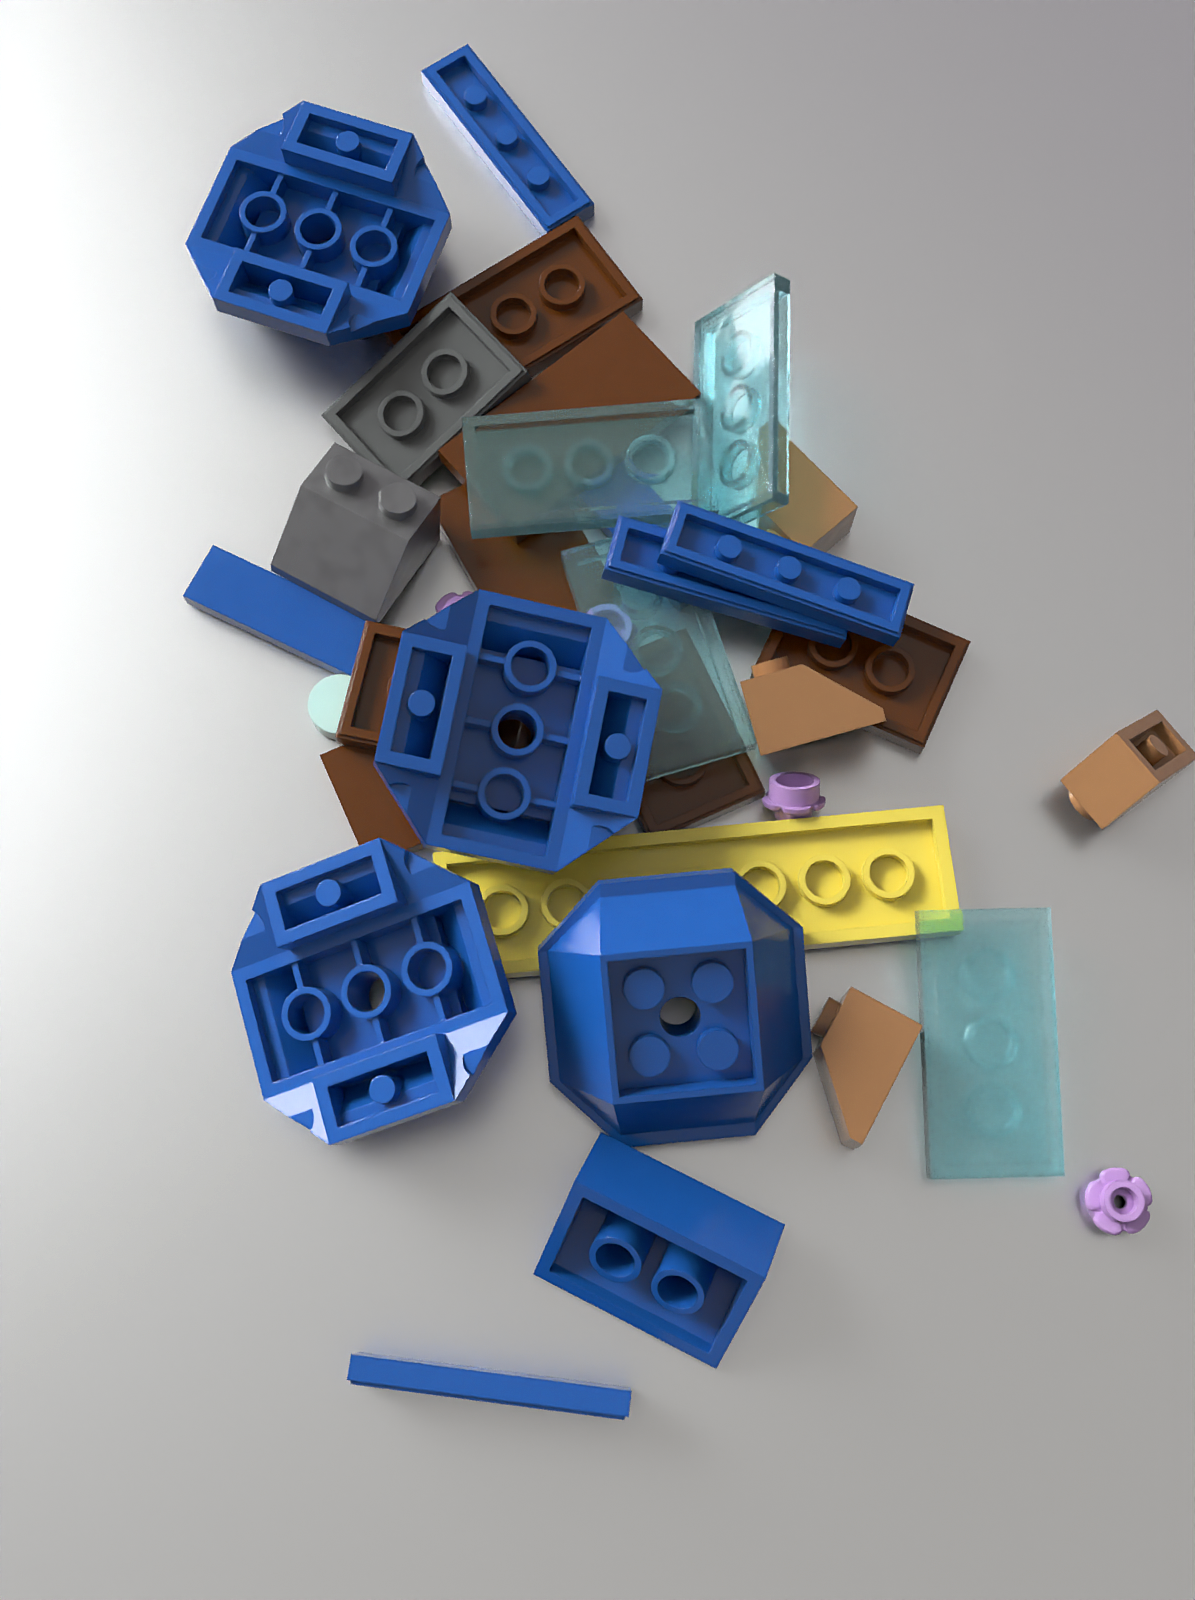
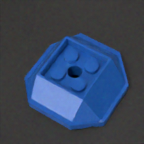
[185,100,452,346]
[373,589,663,874]
[231,838,517,1145]
[538,868,813,1147]

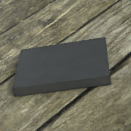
[321,292,532,486]

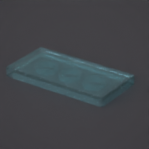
[691,273,790,524]
[462,398,719,539]
[561,521,757,781]
[915,907,1065,1179]

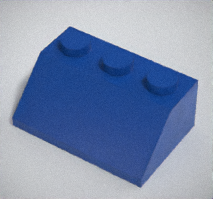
[533,1132,785,1369]

